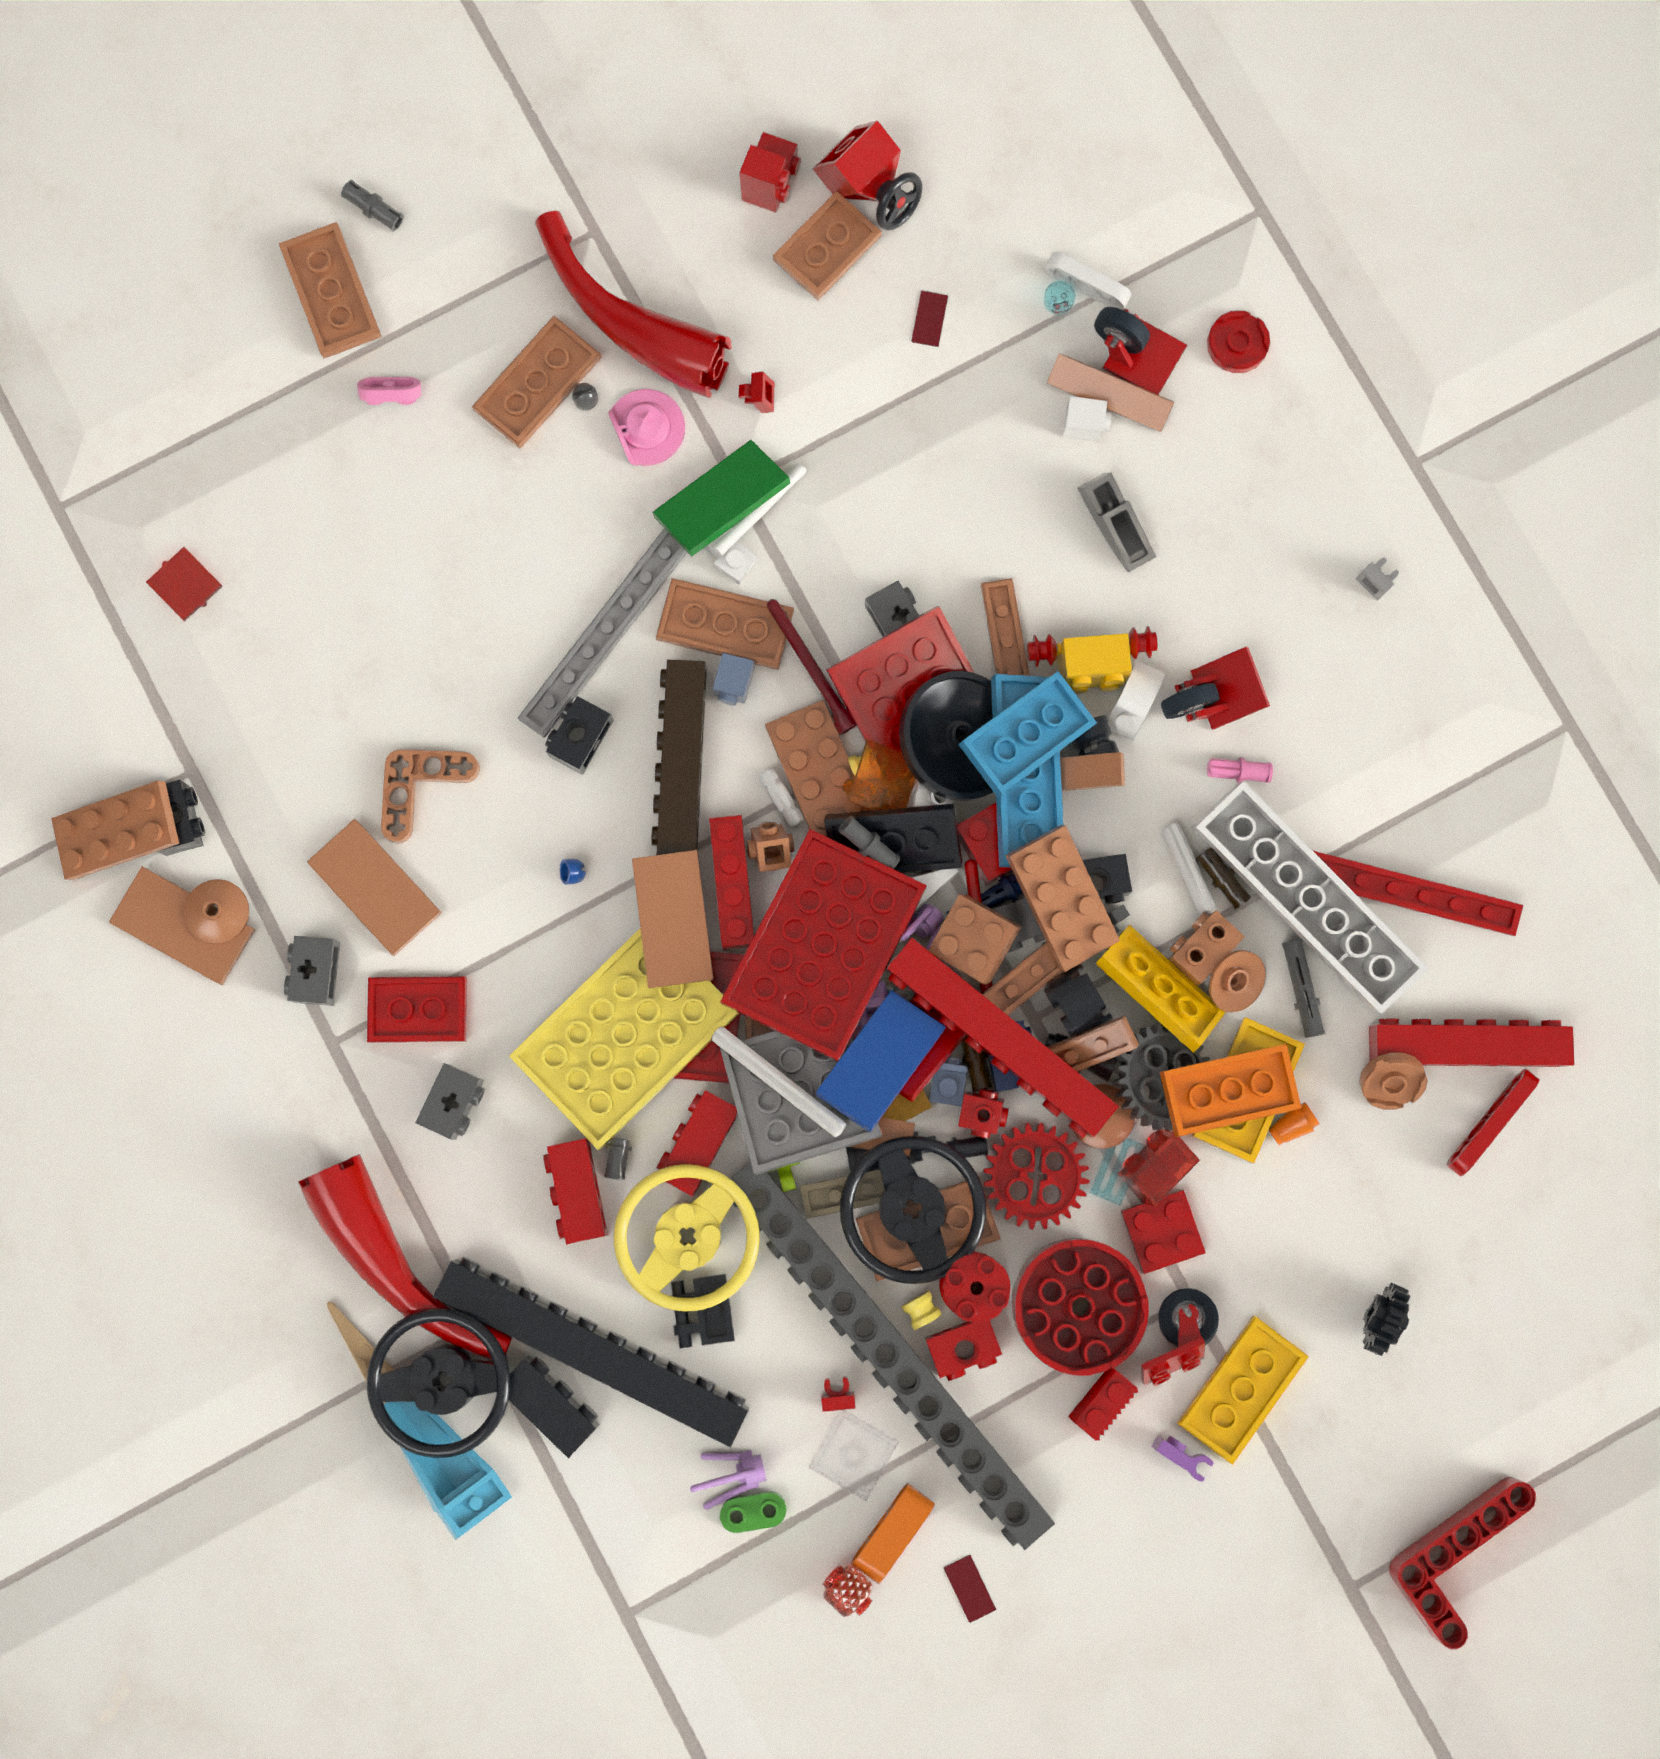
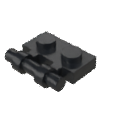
[670,1274,735,1349]

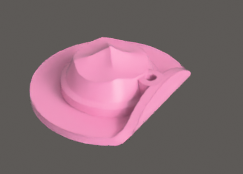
[608,389,685,466]

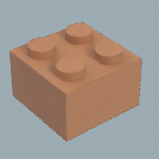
[928,894,1022,984]

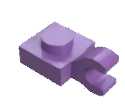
[1151,1435,1214,1482]

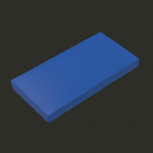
[816,990,946,1133]

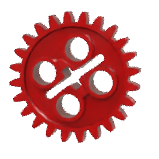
[982,1123,1090,1230]

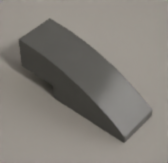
[1077,472,1156,572]

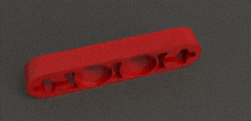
[1447,1068,1540,1177]

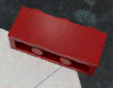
[656,1090,738,1196]
[543,1138,608,1245]

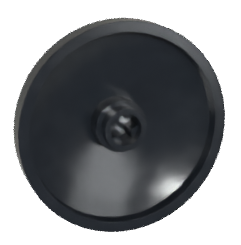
[899,671,993,801]

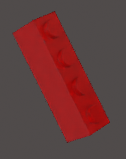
[709,815,754,951]

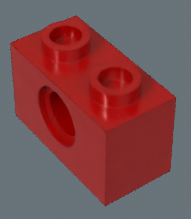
[924,1320,1003,1381]

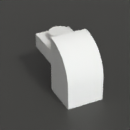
[1107,660,1165,740]

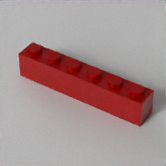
[1369,1018,1575,1067]

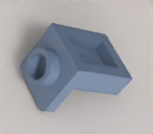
[929,1057,968,1107]

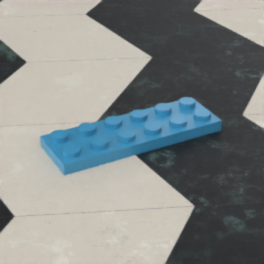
[991,674,1063,867]

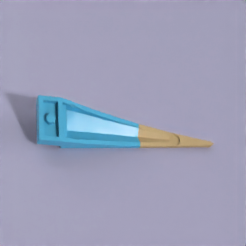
[327,1302,512,1540]

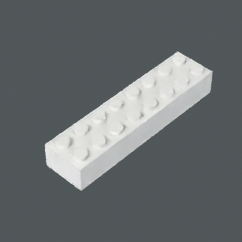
[1192,781,1429,1014]

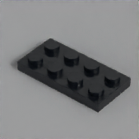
[824,804,963,873]

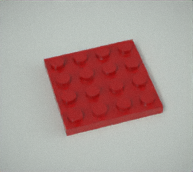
[826,606,974,782]

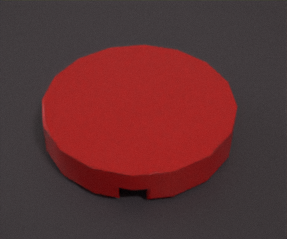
[1207,310,1270,373]

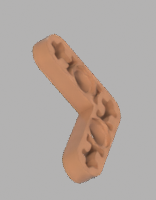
[381,750,480,844]

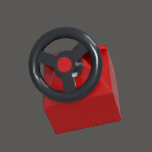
[813,120,923,230]

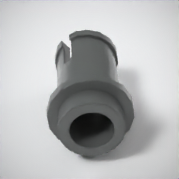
[604,1138,632,1180]

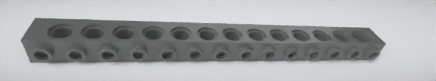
[730,1162,1055,1551]

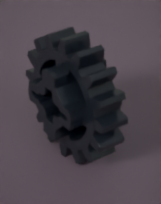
[1362,1283,1410,1356]

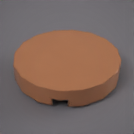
[1359,1053,1428,1110]

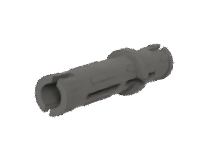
[1282,939,1326,1038]

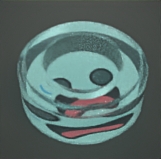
[1043,281,1075,315]

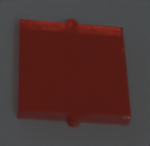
[146,547,223,622]

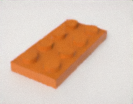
[1160,1044,1302,1137]

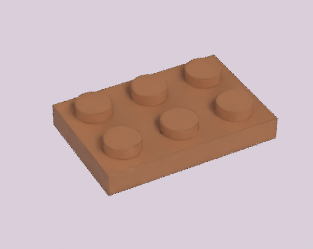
[773,191,882,300]

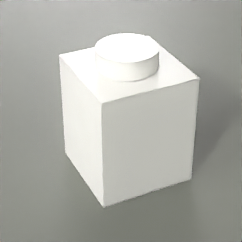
[1063,396,1112,442]

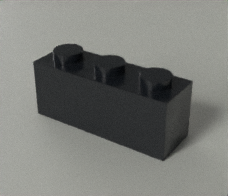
[509,1355,600,1459]

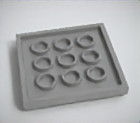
[720,1031,883,1175]

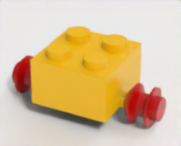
[1027,626,1158,694]

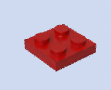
[1121,1190,1206,1274]

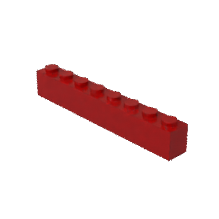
[886,938,1119,1138]

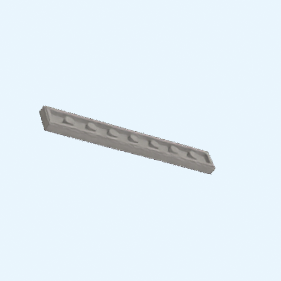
[518,529,687,738]

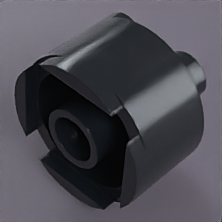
[1043,963,1113,1037]

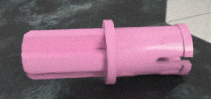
[1207,757,1273,783]

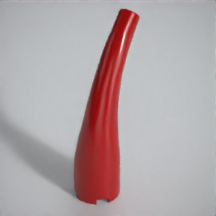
[535,210,732,398]
[298,1154,512,1360]

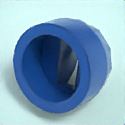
[560,859,586,885]

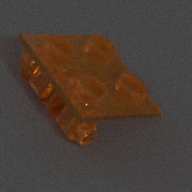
[842,739,915,810]

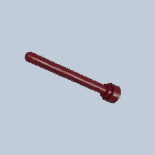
[767,599,856,735]

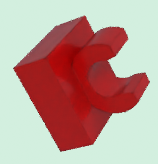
[739,371,775,413]
[821,1376,856,1412]

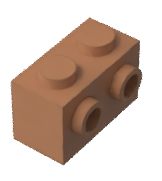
[1168,910,1245,986]

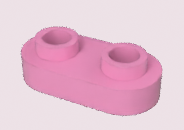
[357,377,422,405]

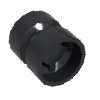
[1071,715,1119,756]

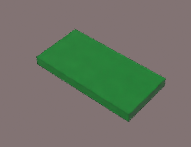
[652,440,791,557]

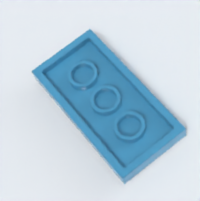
[958,671,1097,797]

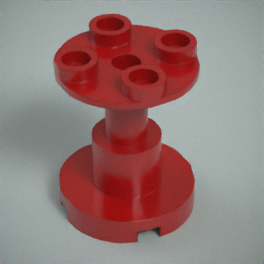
[939,1251,1011,1323]

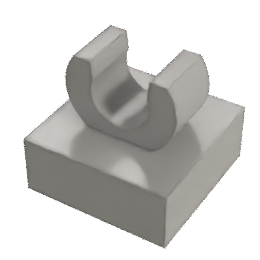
[1355,558,1399,601]

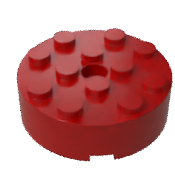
[1012,1238,1149,1376]

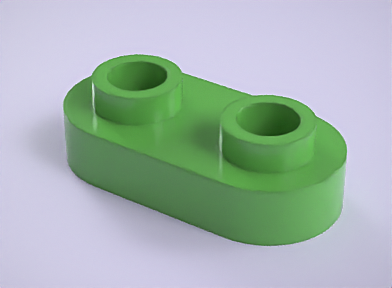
[720,1491,787,1533]

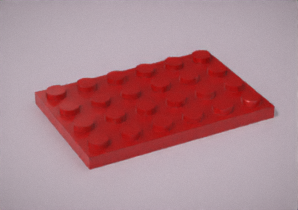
[720,829,927,1062]

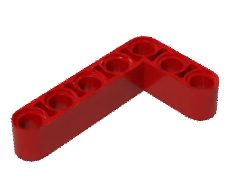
[1389,1477,1536,1649]

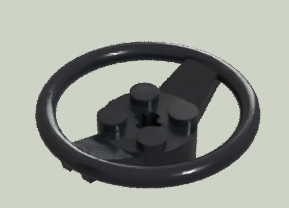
[840,1136,986,1284]
[367,1308,511,1458]

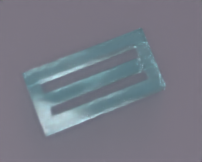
[1089,1138,1145,1206]

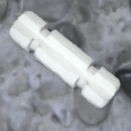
[759,768,804,828]

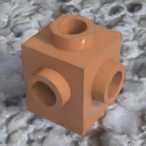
[746,822,794,872]

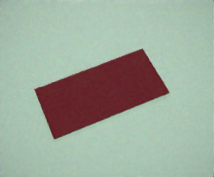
[911,290,948,347]
[944,1555,996,1623]

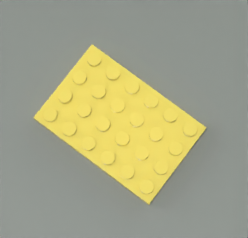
[509,928,739,1150]

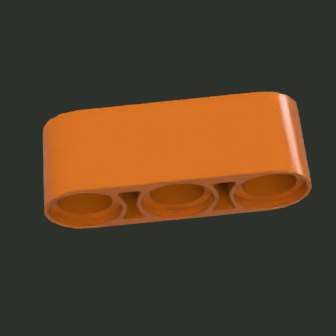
[851,1483,935,1584]

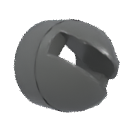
[572,383,598,410]

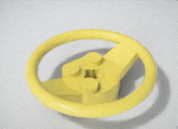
[614,1164,760,1311]

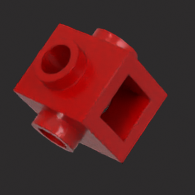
[958,1089,1009,1138]

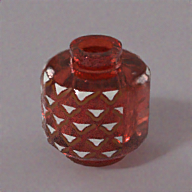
[822,1564,872,1617]

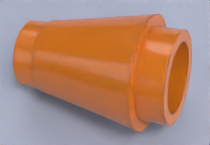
[1269,1102,1320,1146]

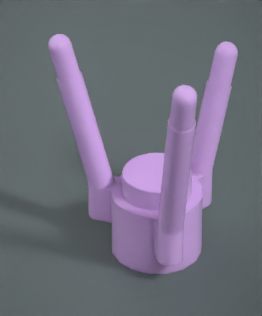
[901,904,944,950]
[690,1450,766,1510]

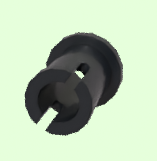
[946,1136,988,1158]

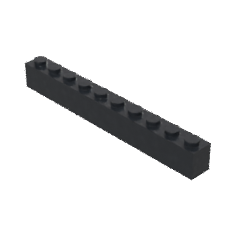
[433,1257,750,1448]

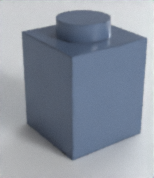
[713,653,755,706]

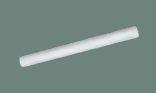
[712,463,806,557]

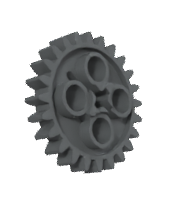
[1112,1024,1210,1131]

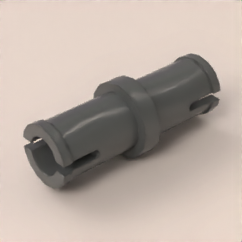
[341,180,404,232]
[838,816,900,869]

